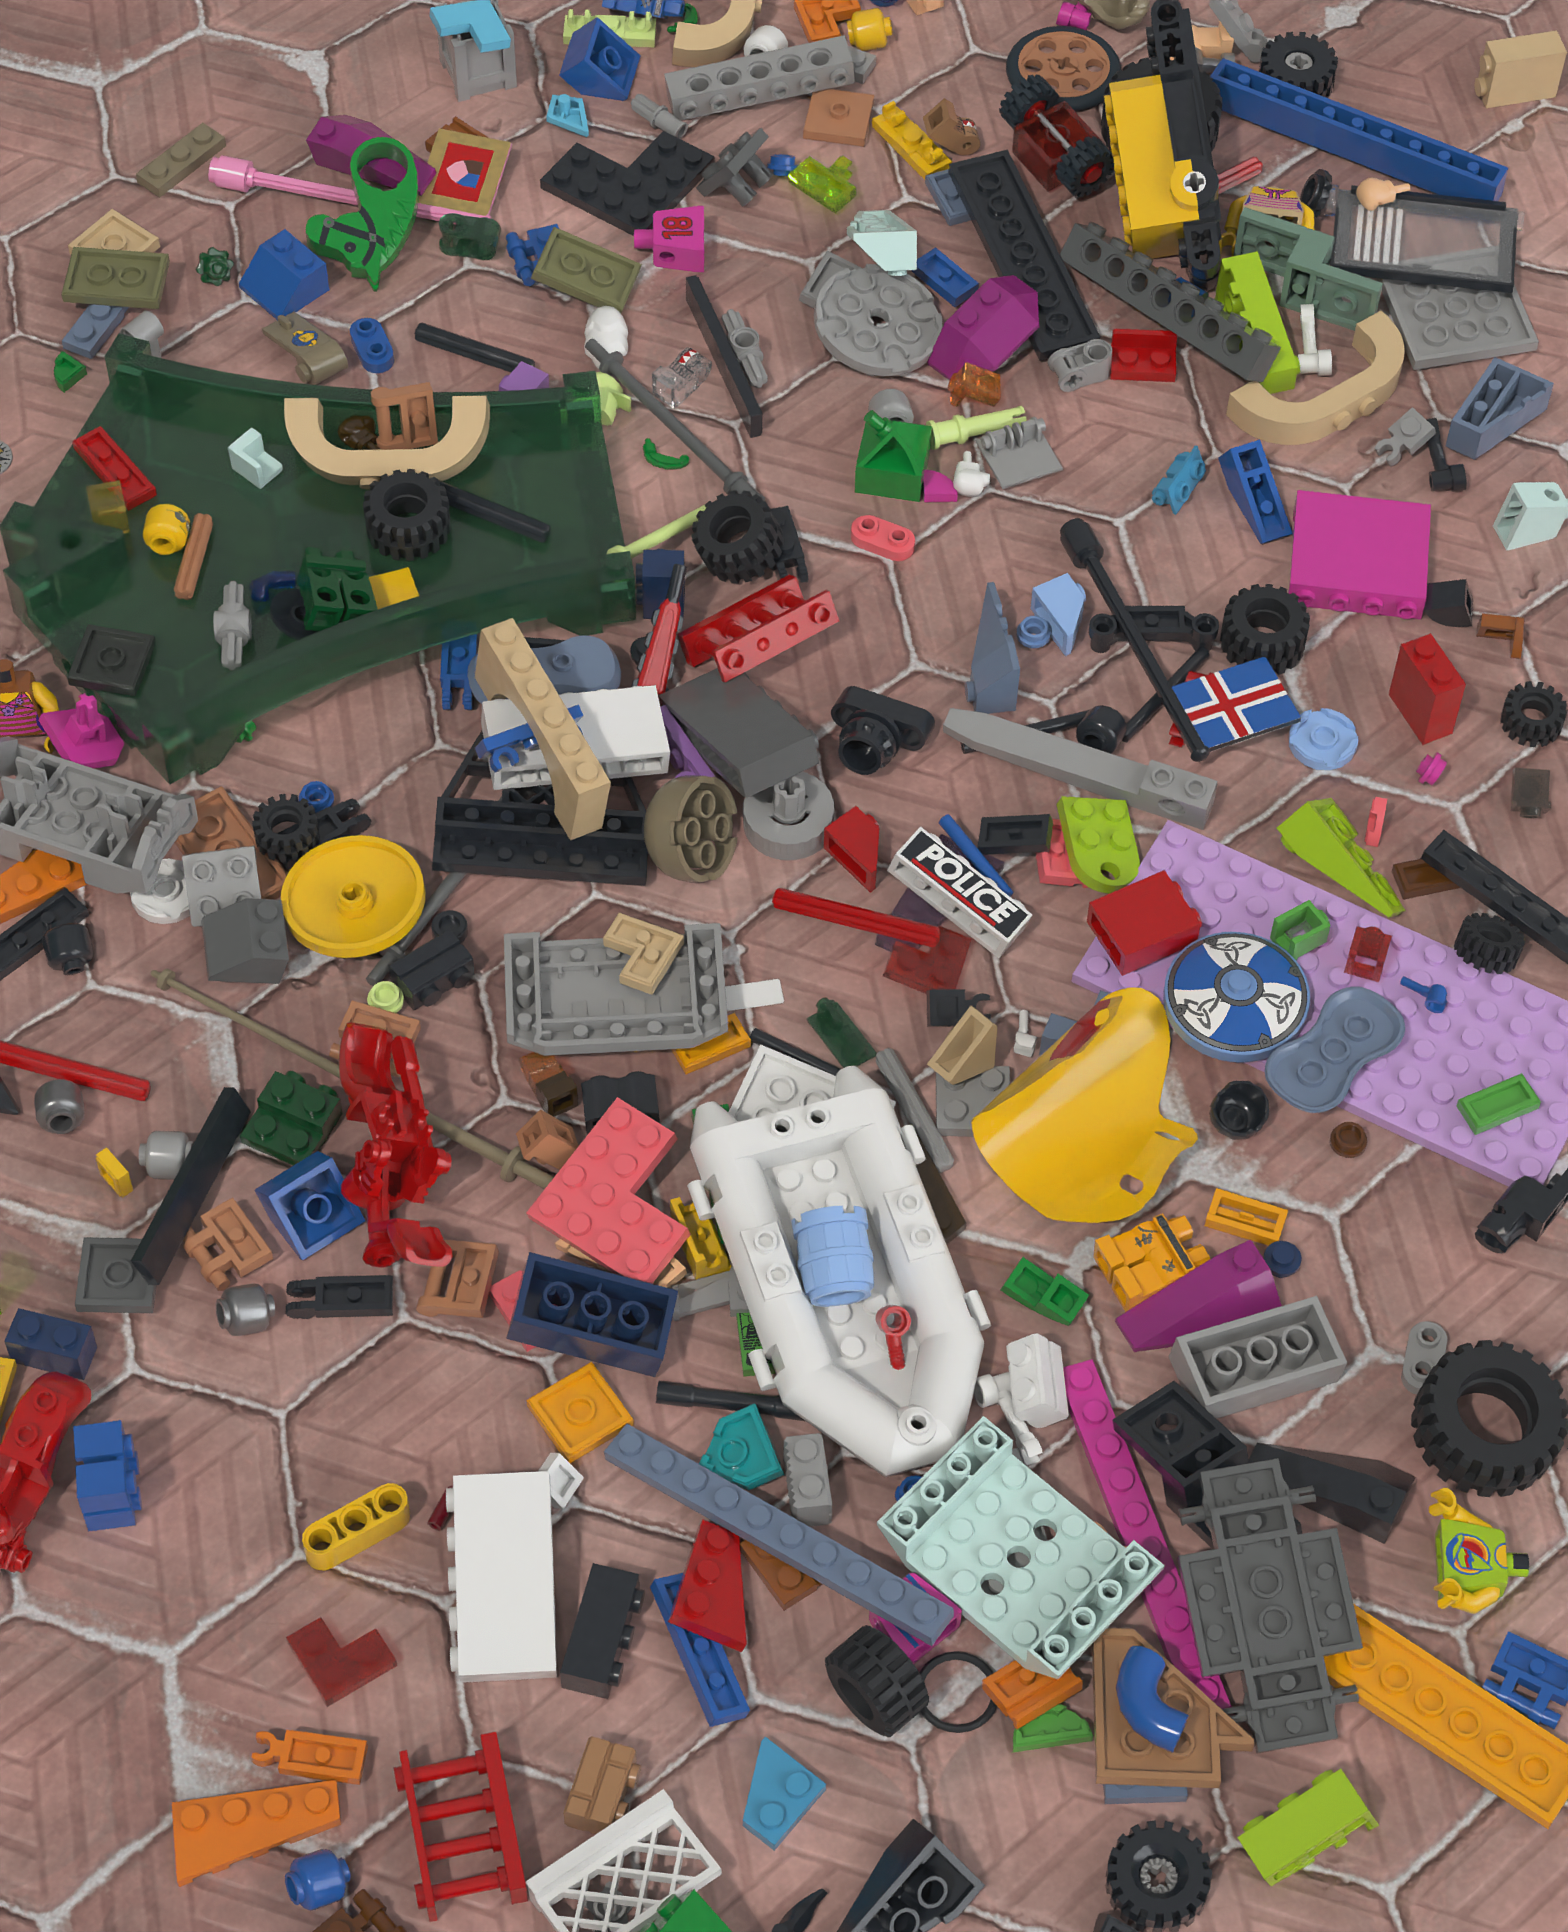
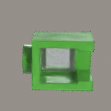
[1270,900,1331,960]

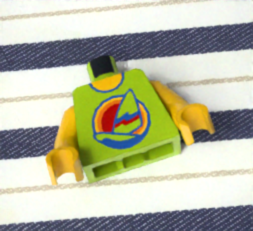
[1429,1488,1529,1614]

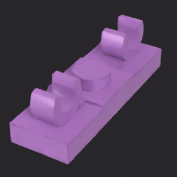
[660,705,715,778]

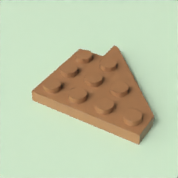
[1092,1628,1254,1788]

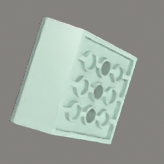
[877,1416,1164,1679]

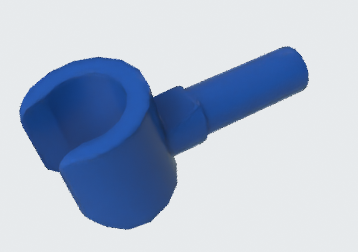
[1400,976,1447,1013]

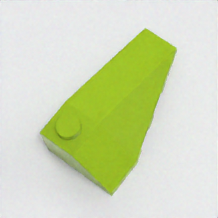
[1277,798,1405,918]

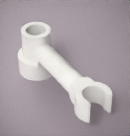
[1298,304,1332,376]
[973,1372,1043,1466]

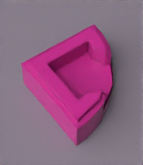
[923,470,958,502]

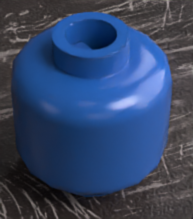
[285,1849,350,1911]

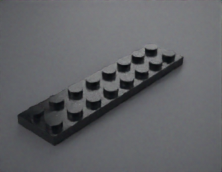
[948,149,1101,361]

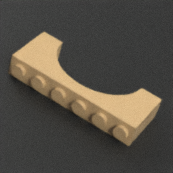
[475,618,611,841]

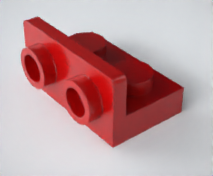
[1110,329,1177,382]

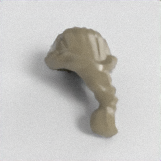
[1078,0,1150,29]

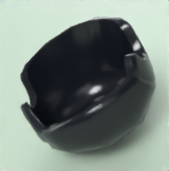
[1209,1081,1269,1140]

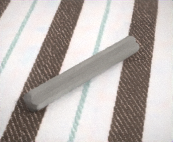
[876,1048,954,1173]

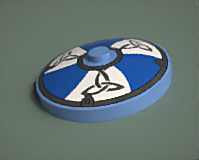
[1163,932,1310,1062]

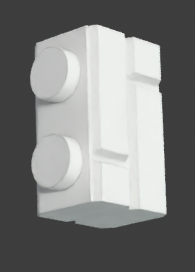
[1006,1334,1069,1428]

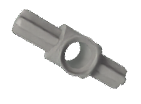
[721,309,768,388]
[214,581,252,671]

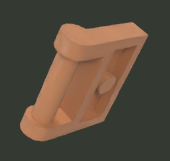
[371,382,438,450]
[416,1240,499,1318]

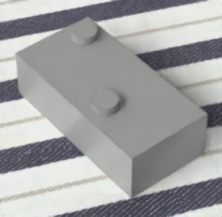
[1168,1296,1347,1419]

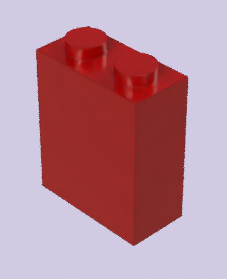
[1389,633,1466,745]
[1087,870,1202,976]

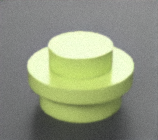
[367,981,404,1013]

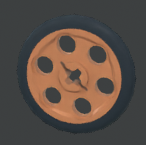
[1006,26,1121,113]

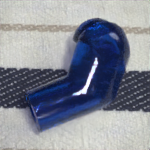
[249,571,296,601]

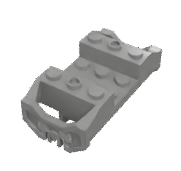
[0,736,198,894]

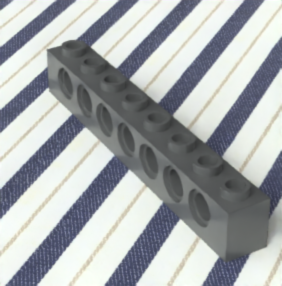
[1060,222,1281,382]

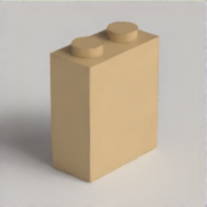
[1474,30,1567,108]

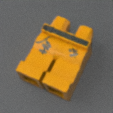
[1093,1213,1210,1312]

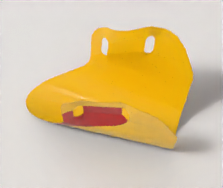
[971,987,1198,1223]

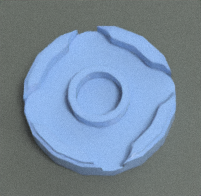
[1288,708,1358,770]

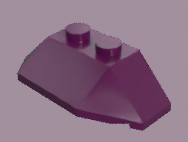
[927,275,1039,382]

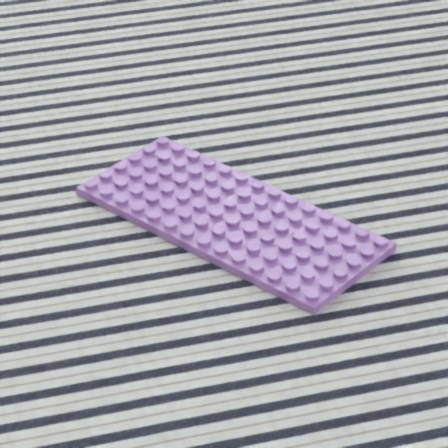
[1072,820,1568,1187]

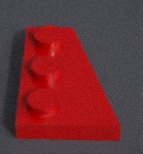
[668,1519,747,1652]

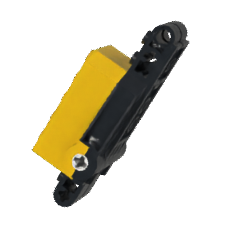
[1104,0,1222,291]

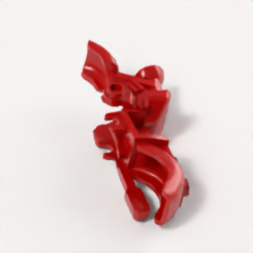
[339,1022,452,1268]
[0,1371,91,1573]

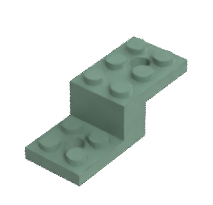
[1234,207,1383,331]

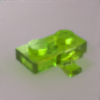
[789,155,856,214]

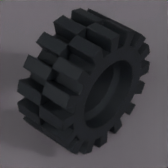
[1500,681,1567,747]
[252,794,319,862]
[1454,913,1525,974]

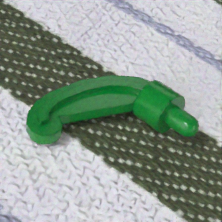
[667,3,698,33]
[643,438,689,469]

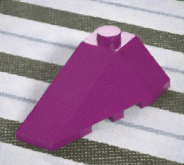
[306,115,437,196]
[1115,1239,1282,1352]

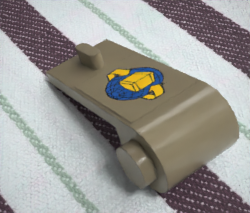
[262,312,348,386]

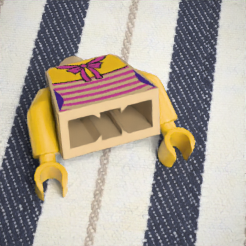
[1219,186,1314,256]

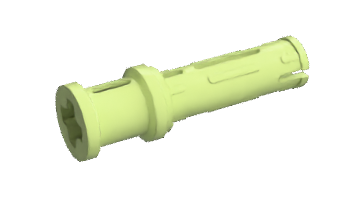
[926,406,1027,450]

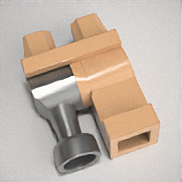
[1170,21,1235,73]

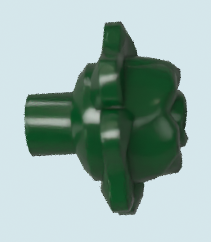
[195,247,234,286]

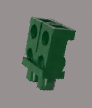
[296,547,378,635]

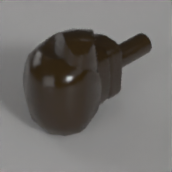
[337,414,381,450]

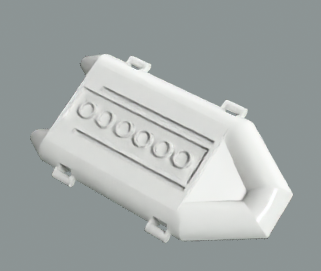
[687,1066,991,1477]

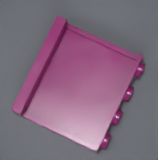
[1288,490,1431,620]

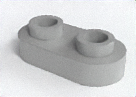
[1401,1321,1447,1395]

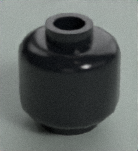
[1076,705,1127,754]
[42,919,94,975]

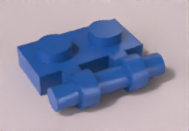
[506,224,559,286]
[1482,1631,1568,1730]

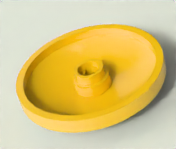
[281,835,426,958]

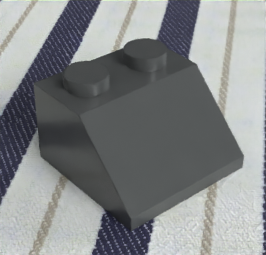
[201,898,289,984]

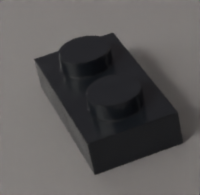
[978,814,1053,855]

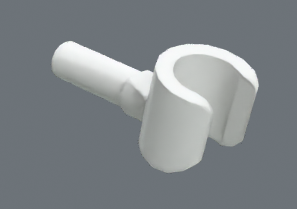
[1013,1010,1037,1057]

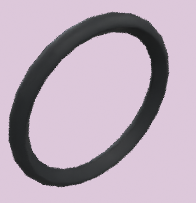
[919,1651,997,1733]

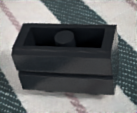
[388,930,475,1010]

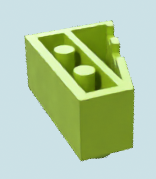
[1237,1768,1379,1886]

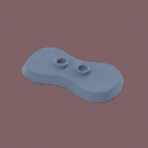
[468,635,621,704]
[1264,986,1405,1113]

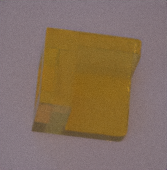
[86,480,130,538]

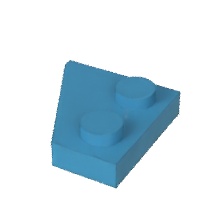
[743,1737,826,1851]

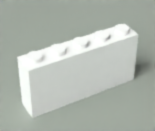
[481,685,670,790]
[446,1471,557,1683]

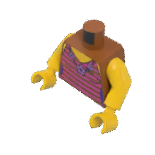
[0,659,59,753]

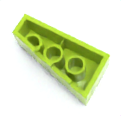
[1215,251,1300,394]

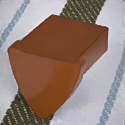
[1476,613,1525,659]

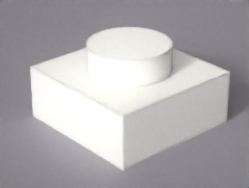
[539,1453,584,1509]

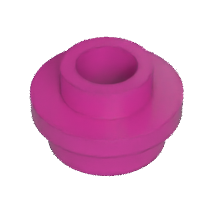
[1416,752,1447,786]

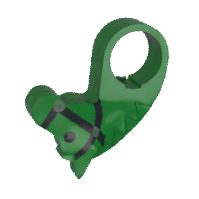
[306,137,419,292]

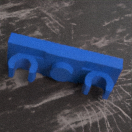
[475,704,583,773]

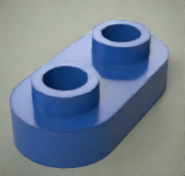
[350,318,394,373]

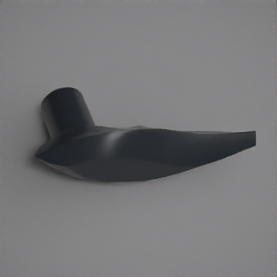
[772,1888,828,1932]

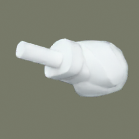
[953,451,990,497]

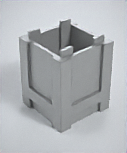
[435,0,517,102]

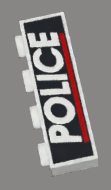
[887,827,1032,958]

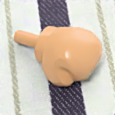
[1356,178,1410,211]

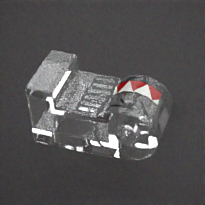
[652,347,712,409]

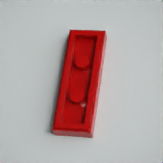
[72,426,157,511]

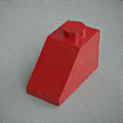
[824,806,880,893]

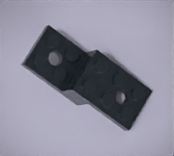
[1112,1381,1302,1550]

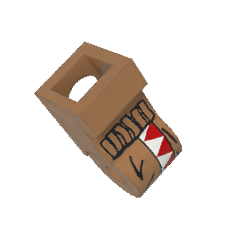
[923,98,981,155]

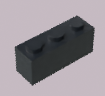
[560,1563,645,1699]

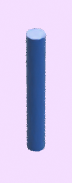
[939,814,1013,897]

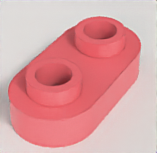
[851,515,915,561]

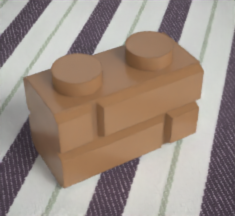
[563,1736,641,1834]

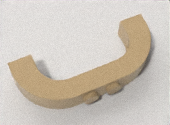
[672,0,762,67]
[1226,311,1405,445]
[284,396,490,490]

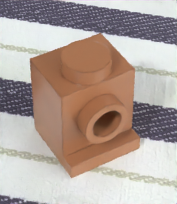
[516,1109,579,1170]

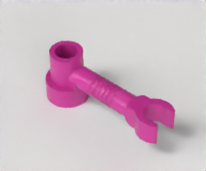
[1056,1,1092,30]

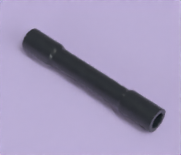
[656,1380,807,1422]

